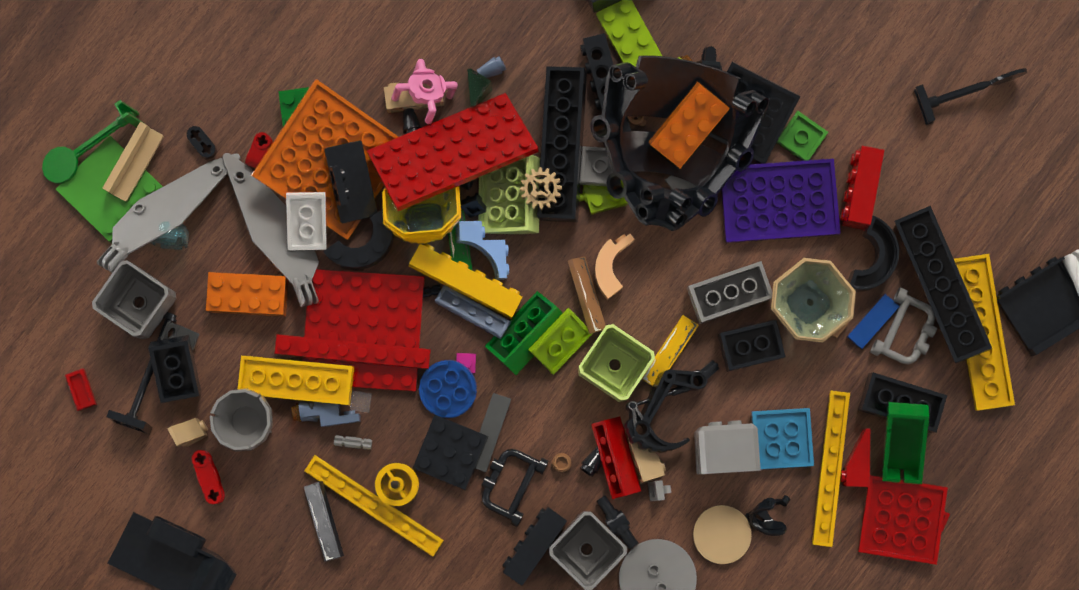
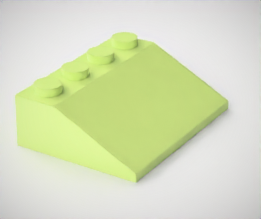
[478,155,540,234]

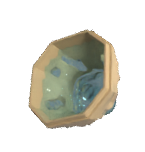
[771,258,856,343]

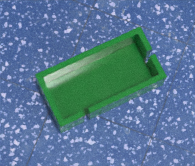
[882,402,929,484]

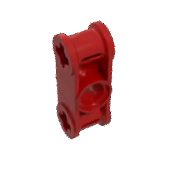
[191,450,225,504]

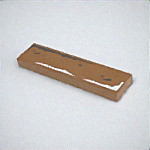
[568,257,606,334]

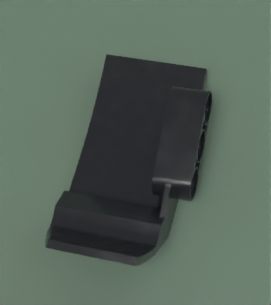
[107,512,237,590]

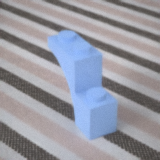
[455,221,509,280]

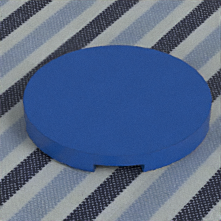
[419,360,477,418]

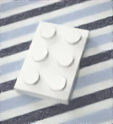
[286,192,327,250]

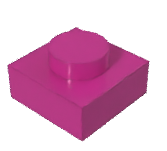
[456,353,476,373]

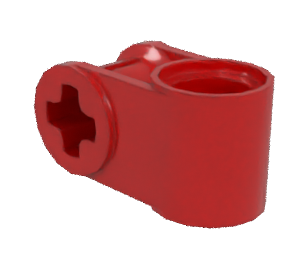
[245,132,273,168]

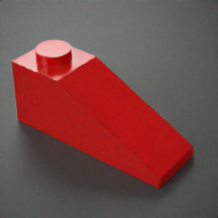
[840,428,870,487]

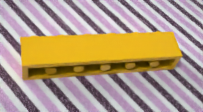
[409,243,522,319]

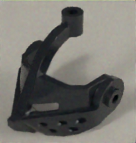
[745,495,790,536]

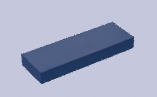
[847,294,900,349]

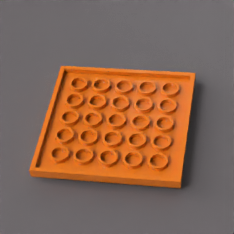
[251,79,398,240]

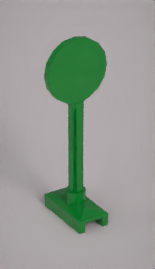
[42,100,145,184]

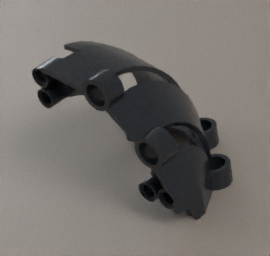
[590,56,769,231]

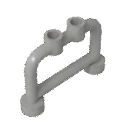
[870,287,937,364]

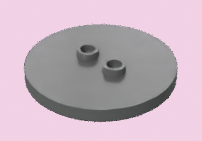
[619,539,697,590]

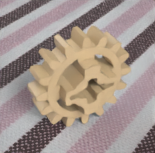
[520,167,562,210]

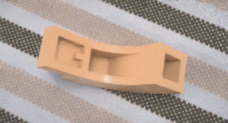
[595,234,635,300]

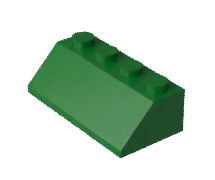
[485,291,563,375]

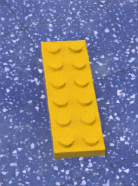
[237,355,354,405]

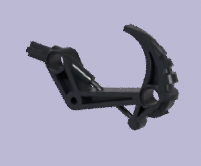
[624,360,720,453]

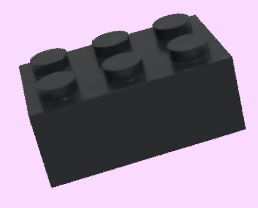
[718,320,786,372]
[148,335,201,403]

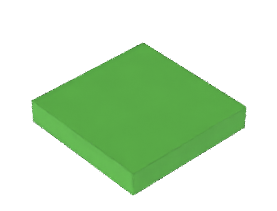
[777,111,828,161]

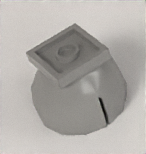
[210,388,273,452]

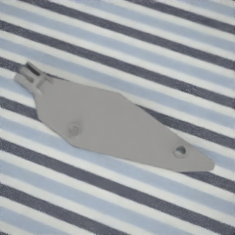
[222,153,319,307]
[97,154,240,273]

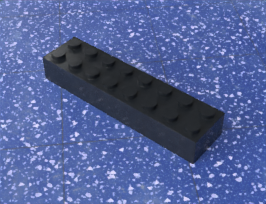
[537,66,587,222]
[894,206,993,364]

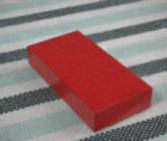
[65,368,97,411]

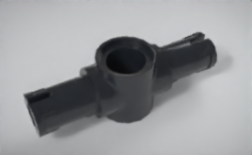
[596,495,639,550]

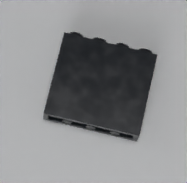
[996,256,1079,356]

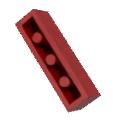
[591,416,641,499]

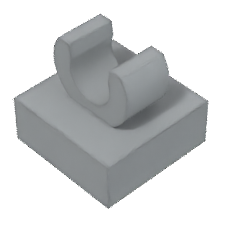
[647,480,671,501]

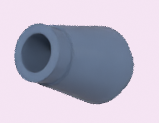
[477,56,506,79]

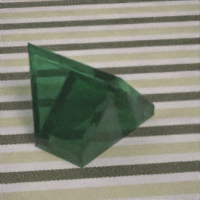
[467,69,492,108]

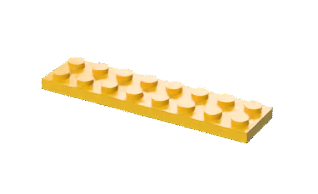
[954,254,1015,411]

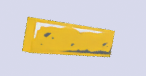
[642,315,699,387]

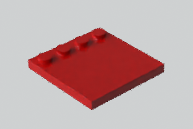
[858,475,948,565]

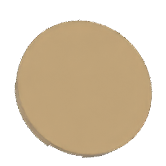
[693,505,752,564]

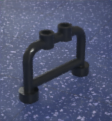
[481,449,549,527]

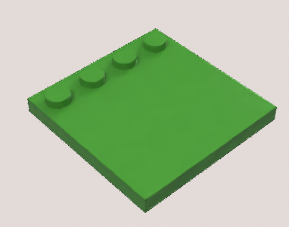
[56,135,163,243]

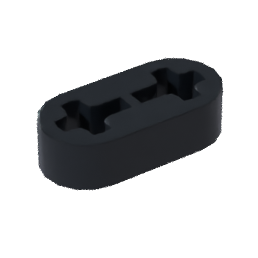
[186,126,217,159]

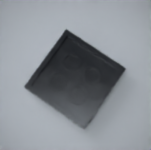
[413,415,489,490]

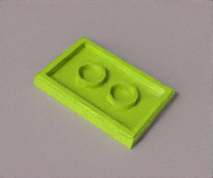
[528,308,593,375]

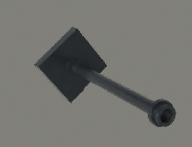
[106,312,177,435]

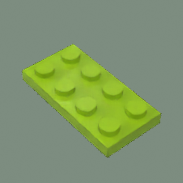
[596,0,662,67]

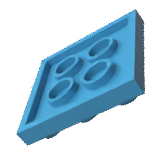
[751,408,814,469]

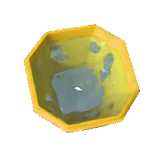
[382,186,461,244]

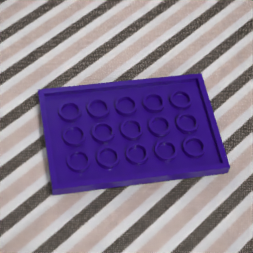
[721,159,841,243]

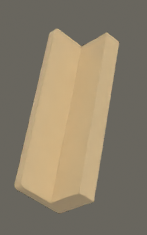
[102,122,164,202]

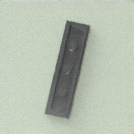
[476,393,511,472]

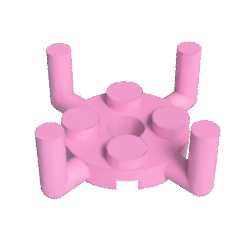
[391,59,458,124]

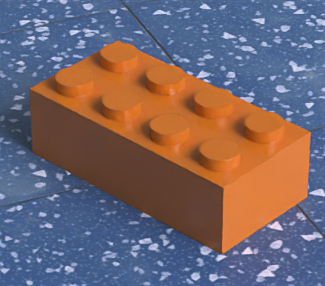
[649,82,730,169]
[206,272,288,317]

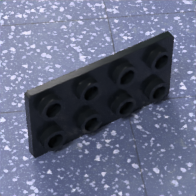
[324,140,378,223]

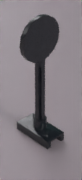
[914,68,1027,125]

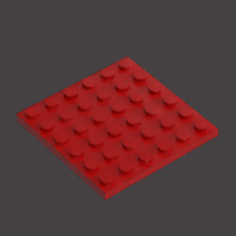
[302,269,425,391]

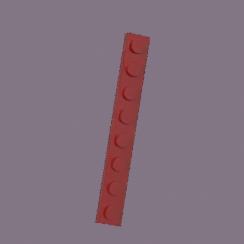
[274,334,431,369]

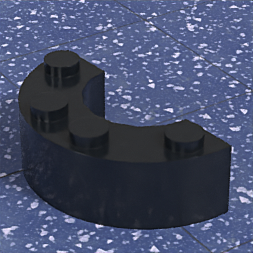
[323,209,394,270]
[848,216,899,292]

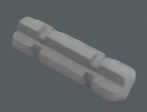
[334,435,372,450]

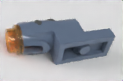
[291,401,361,427]

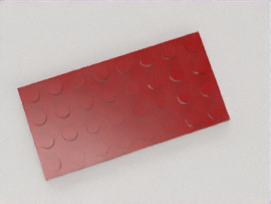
[367,93,539,212]

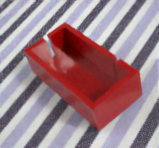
[840,145,885,230]

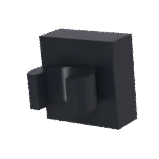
[460,193,487,218]

